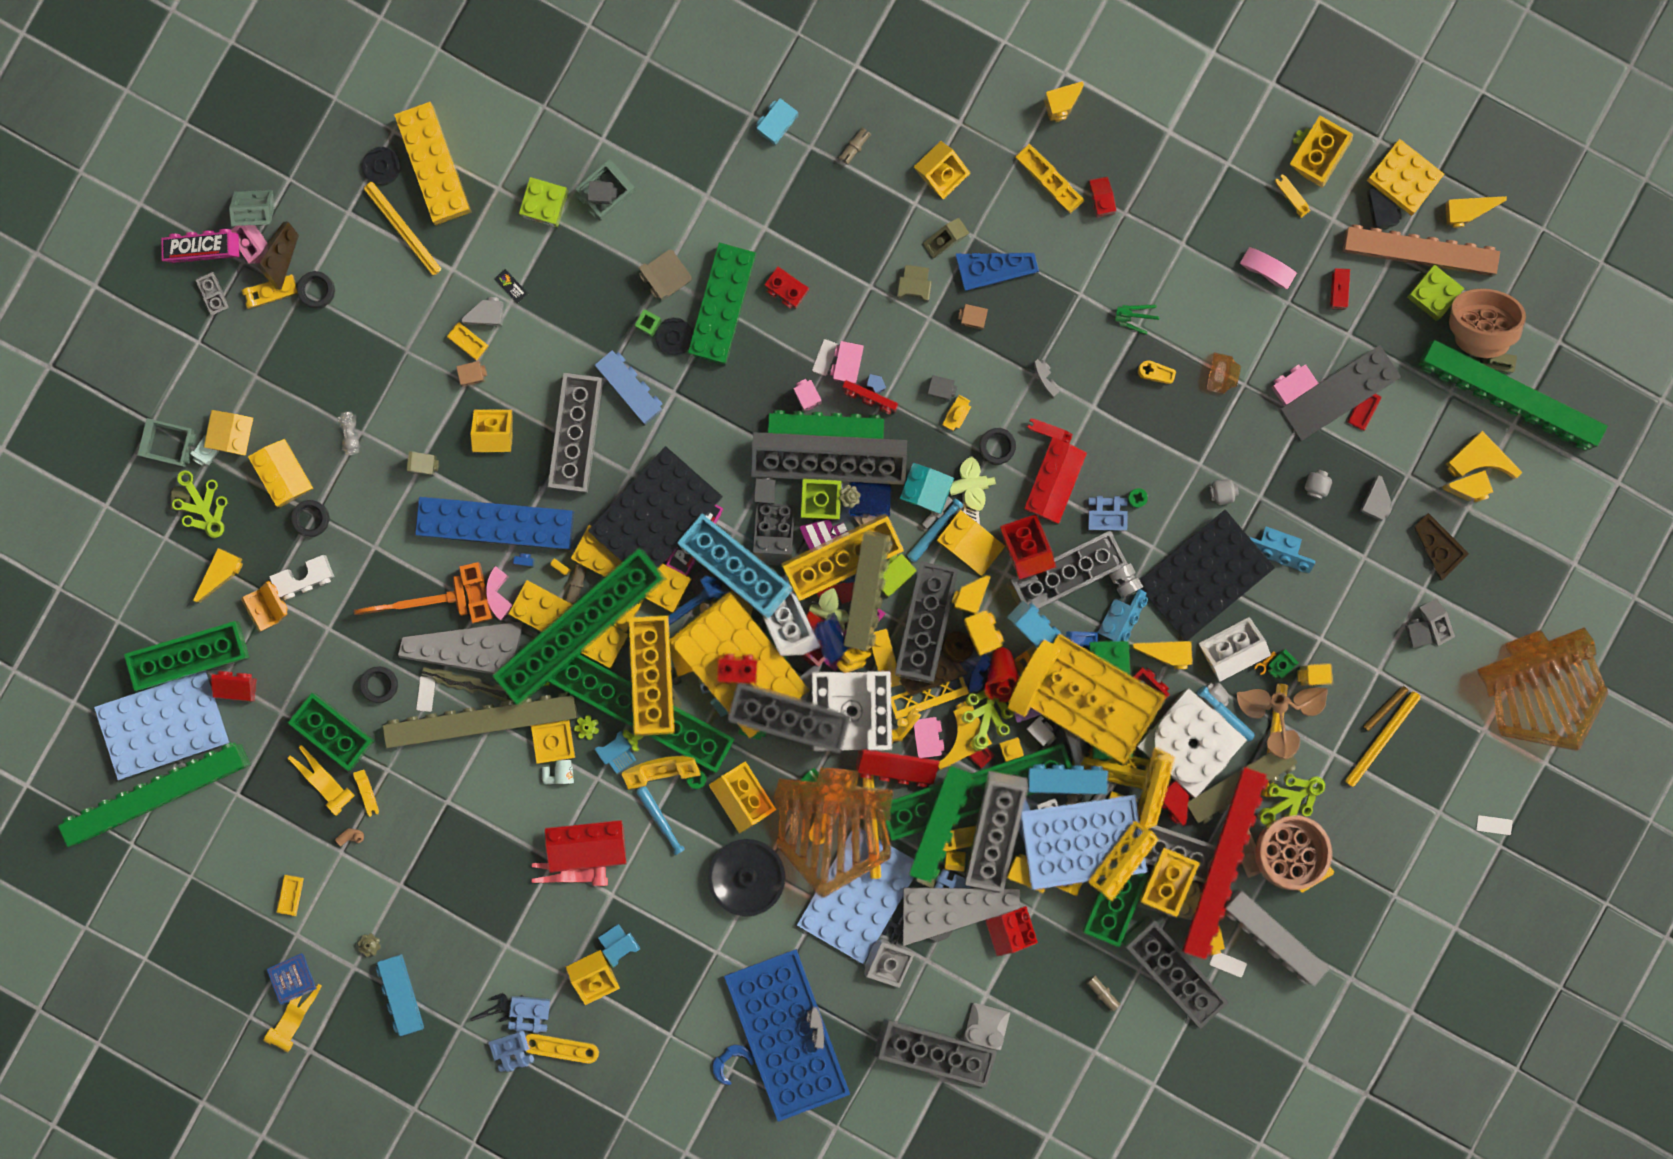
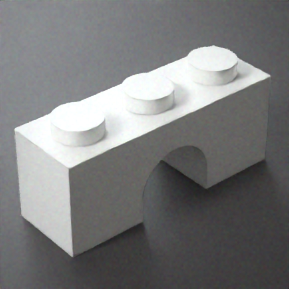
[270,555,334,600]

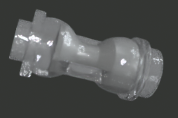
[337,412,361,455]

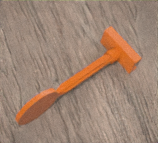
[353,576,468,615]

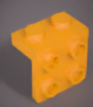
[241,581,287,632]

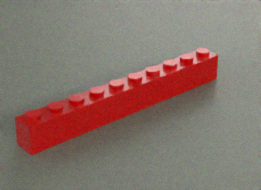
[1182,767,1268,960]

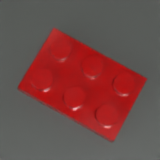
[843,380,898,415]

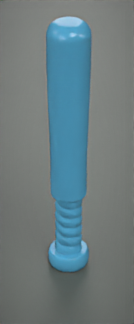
[907,498,963,562]
[1197,686,1255,742]
[636,786,685,855]

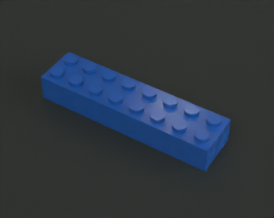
[416,497,574,550]

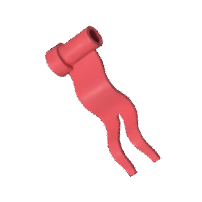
[532,863,608,886]

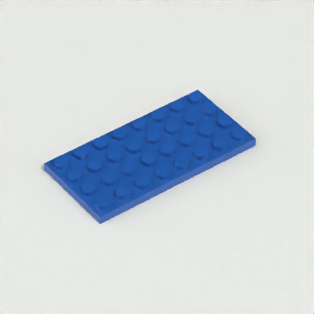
[724,949,850,1122]

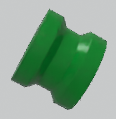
[1128,488,1148,508]
[687,770,707,789]

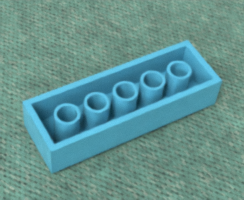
[678,514,793,619]

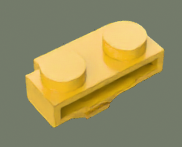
[942,395,971,431]

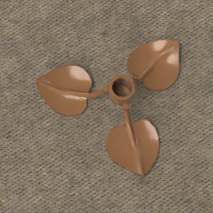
[1237,688,1328,759]

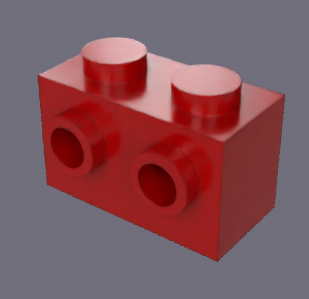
[765,266,809,309]
[717,653,758,683]

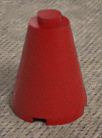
[984,647,1020,702]

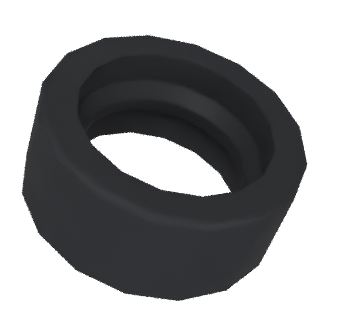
[297,271,335,309]
[980,428,1016,465]
[291,500,330,537]
[360,666,398,703]

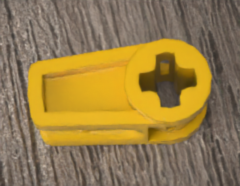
[1138,360,1176,384]
[837,648,872,673]

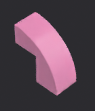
[1240,247,1297,289]
[487,566,513,621]

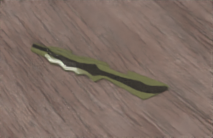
[422,667,514,702]

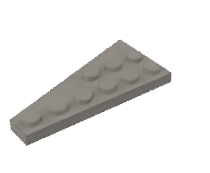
[398,621,524,675]
[903,887,1020,946]

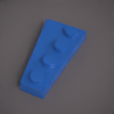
[955,253,1039,291]

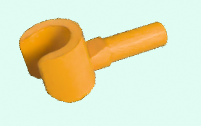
[1255,651,1277,675]

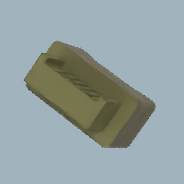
[897,265,932,302]
[1480,354,1517,374]

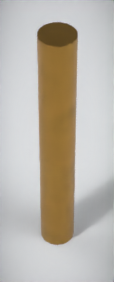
[1363,686,1409,732]

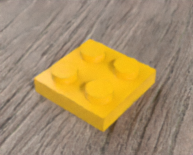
[531,720,575,764]

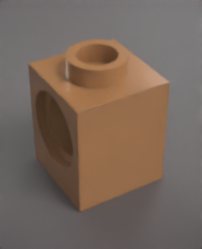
[958,304,988,330]
[456,361,487,387]

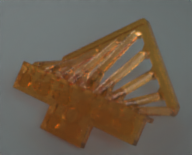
[1477,627,1608,751]
[774,767,893,898]

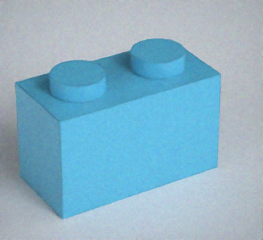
[756,98,798,145]

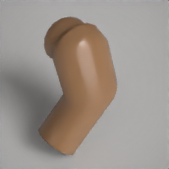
[335,828,364,846]

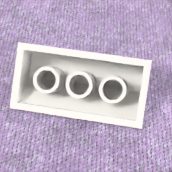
[762,575,820,655]

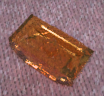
[1206,352,1241,394]

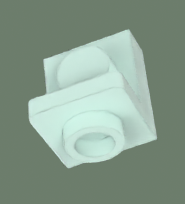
[190,435,218,466]

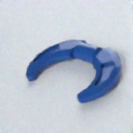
[713,1044,754,1085]

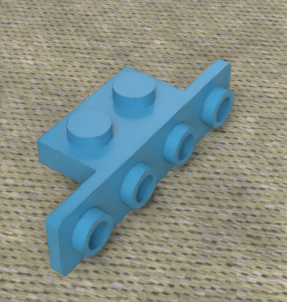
[1250,526,1315,573]
[1098,589,1148,641]

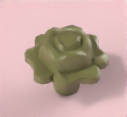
[839,485,861,508]
[357,933,381,957]

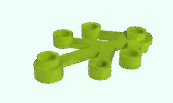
[172,470,227,538]
[962,690,1014,751]
[1258,773,1325,825]

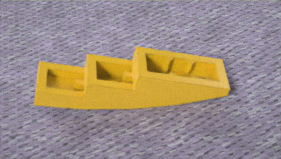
[1016,144,1084,214]

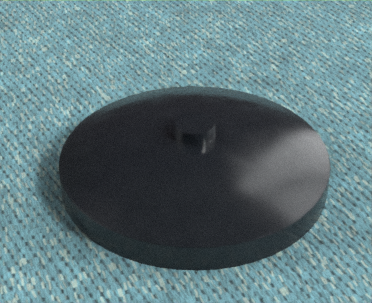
[708,839,785,916]

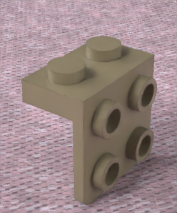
[639,250,692,301]

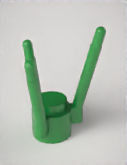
[1115,305,1160,335]

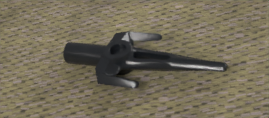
[882,912,903,945]
[470,993,524,1022]

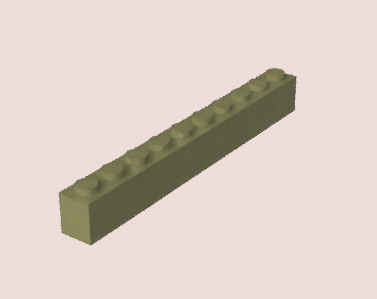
[383,692,578,748]

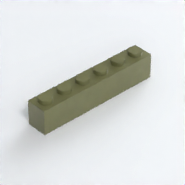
[844,531,892,651]
[1188,752,1298,824]

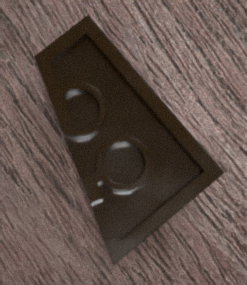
[255,221,299,290]
[1414,513,1469,581]
[899,648,968,697]

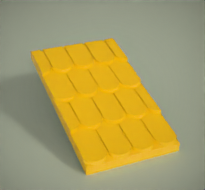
[670,592,810,738]
[1031,634,1165,764]

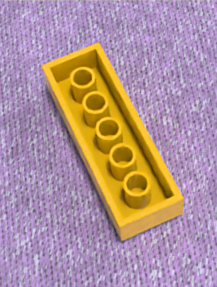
[394,102,471,225]
[781,514,904,601]
[571,525,692,613]
[509,580,630,669]
[629,616,674,736]

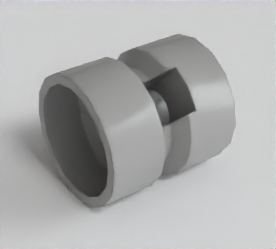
[1109,563,1143,598]

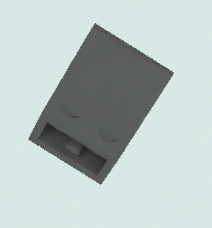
[753,503,795,566]

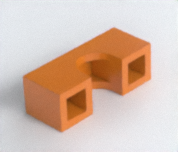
[459,562,494,623]

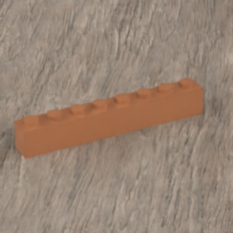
[1342,225,1500,276]

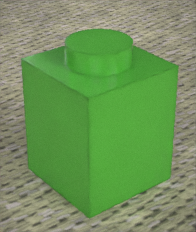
[635,309,662,337]

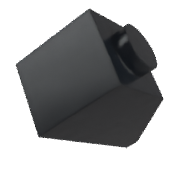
[1367,188,1401,228]

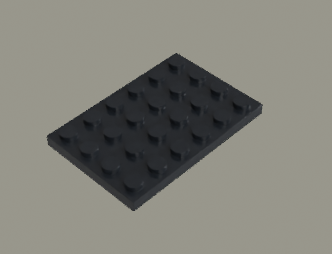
[588,446,723,569]
[1140,509,1275,641]

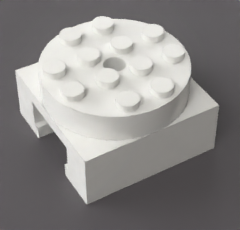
[813,672,892,751]
[1135,688,1247,798]

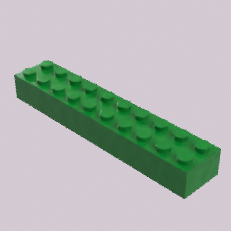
[1417,340,1608,451]
[493,549,667,705]
[549,654,735,773]
[58,742,251,847]
[880,743,1072,841]

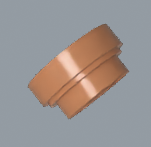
[1449,289,1526,358]
[1255,816,1332,890]

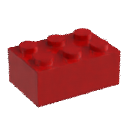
[1000,514,1056,580]

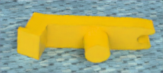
[1275,174,1310,218]
[891,708,921,743]
[353,769,379,817]

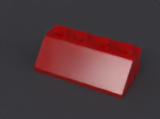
[1023,437,1087,524]
[855,749,940,788]
[545,820,627,873]

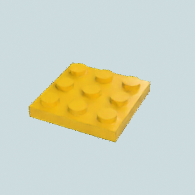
[1367,139,1444,216]

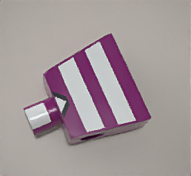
[800,519,848,550]

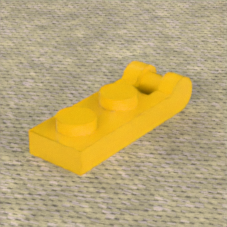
[241,275,298,309]

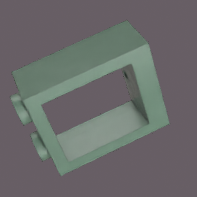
[575,159,636,220]
[229,190,275,226]
[138,418,197,467]

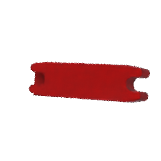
[1027,418,1073,444]

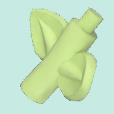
[950,457,996,511]
[809,588,849,633]

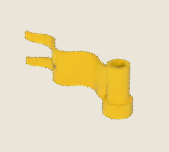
[288,745,355,816]
[263,984,322,1053]

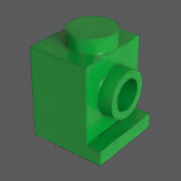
[1267,649,1299,679]

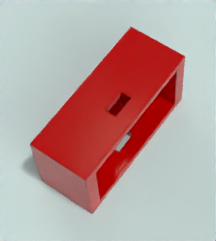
[1330,268,1350,310]

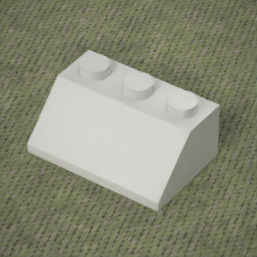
[1199,617,1271,681]

